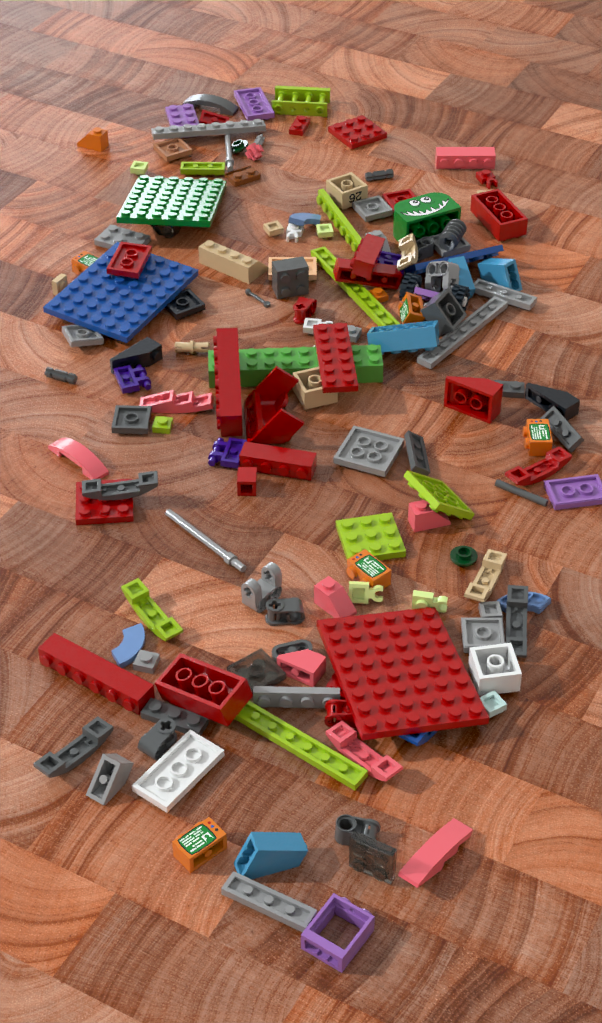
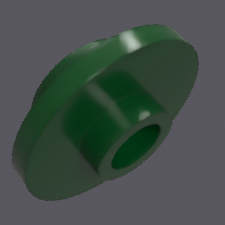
[231,140,249,154]
[450,546,478,567]

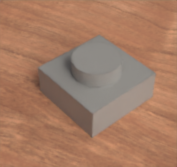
[347,325,362,343]
[478,601,503,618]
[133,650,160,674]

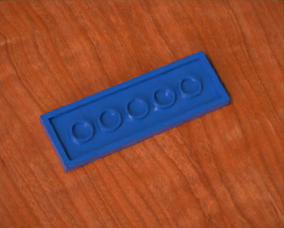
[404,245,504,274]

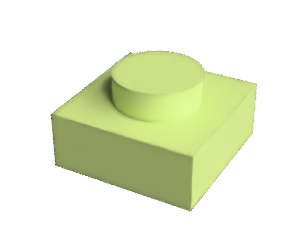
[130,161,149,175]
[316,223,334,239]

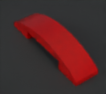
[505,446,572,486]

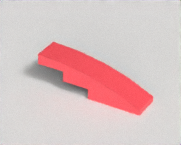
[139,390,214,414]
[398,818,473,888]

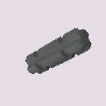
[365,169,394,181]
[44,367,78,384]

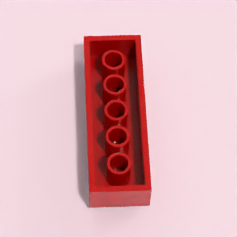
[213,328,243,437]

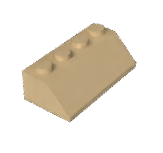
[198,240,268,284]

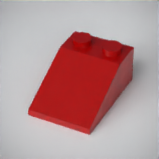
[444,376,503,424]

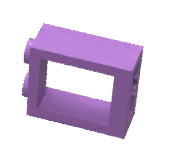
[301,893,375,973]

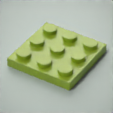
[404,470,475,520]
[336,512,406,560]

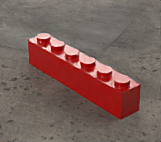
[38,633,155,715]

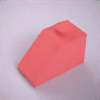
[408,500,451,532]
[314,576,357,618]
[277,649,326,687]

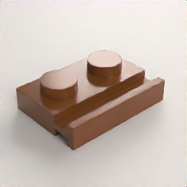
[224,165,261,187]

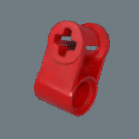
[293,297,317,324]
[324,699,357,728]

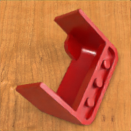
[244,366,304,445]

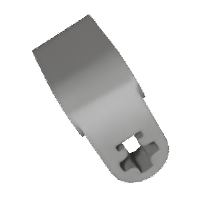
[425,261,460,292]
[241,562,282,613]

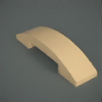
[397,233,418,271]
[464,549,507,602]

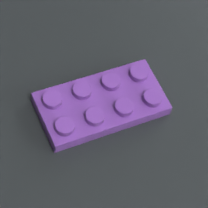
[234,87,275,121]
[165,103,199,138]

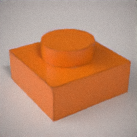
[369,287,389,303]

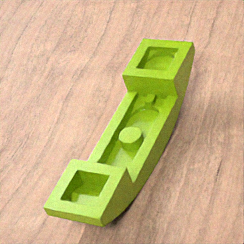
[121,578,183,641]

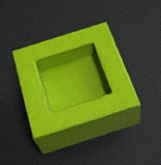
[152,416,173,434]

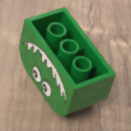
[393,192,461,242]

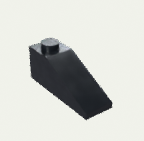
[110,337,163,374]
[525,383,580,421]

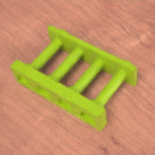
[272,86,330,117]

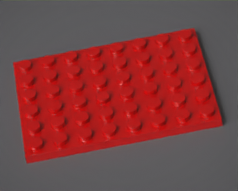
[317,607,489,741]

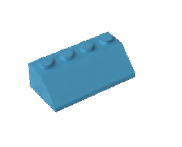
[367,320,439,355]

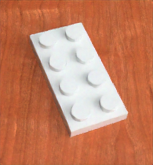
[132,730,225,813]

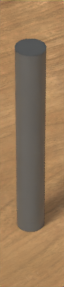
[495,479,549,507]

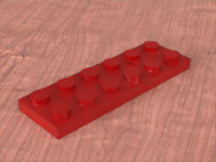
[313,323,358,393]

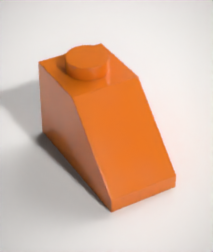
[77,127,109,152]

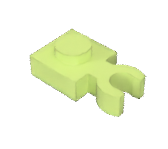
[348,581,383,604]
[412,590,448,613]

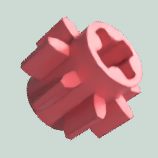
[245,143,264,161]

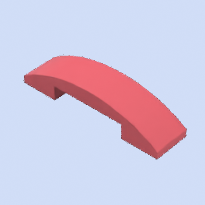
[48,438,109,480]
[326,721,403,781]

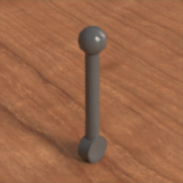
[245,289,270,308]

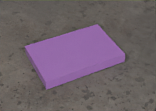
[544,474,602,510]

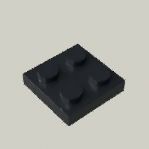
[165,288,205,320]

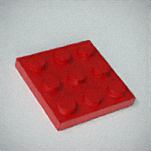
[328,115,387,149]
[75,479,134,525]

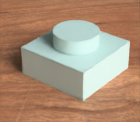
[480,690,507,718]

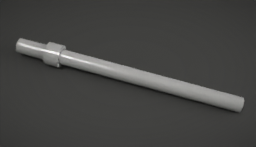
[225,134,234,172]
[165,509,247,572]

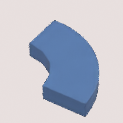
[288,213,321,226]
[497,592,551,614]
[111,623,145,668]

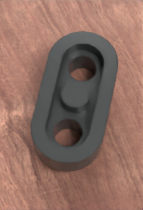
[272,639,313,664]

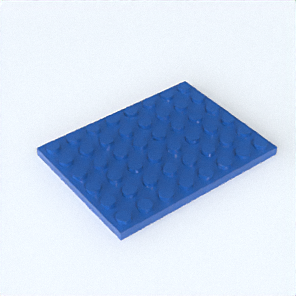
[43,242,199,343]

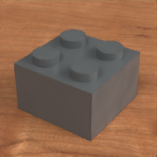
[272,256,309,299]
[420,288,467,338]

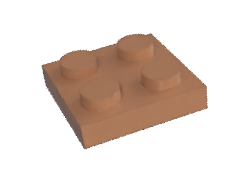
[153,138,193,162]

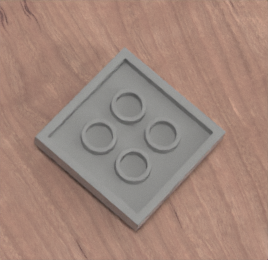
[333,426,405,477]

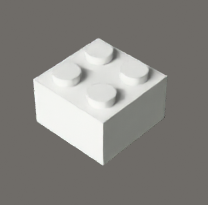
[468,643,522,696]

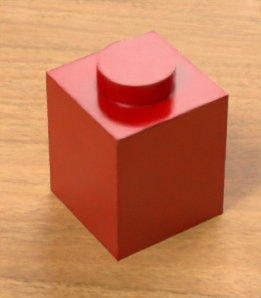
[237,467,257,496]

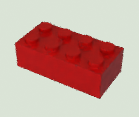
[470,189,528,241]
[155,653,253,727]

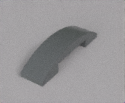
[182,94,239,116]
[82,471,158,500]
[505,585,528,658]
[33,716,114,778]

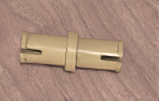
[175,340,210,354]

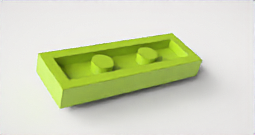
[180,162,225,176]

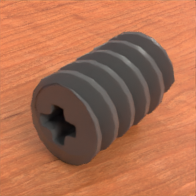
[438,219,467,251]

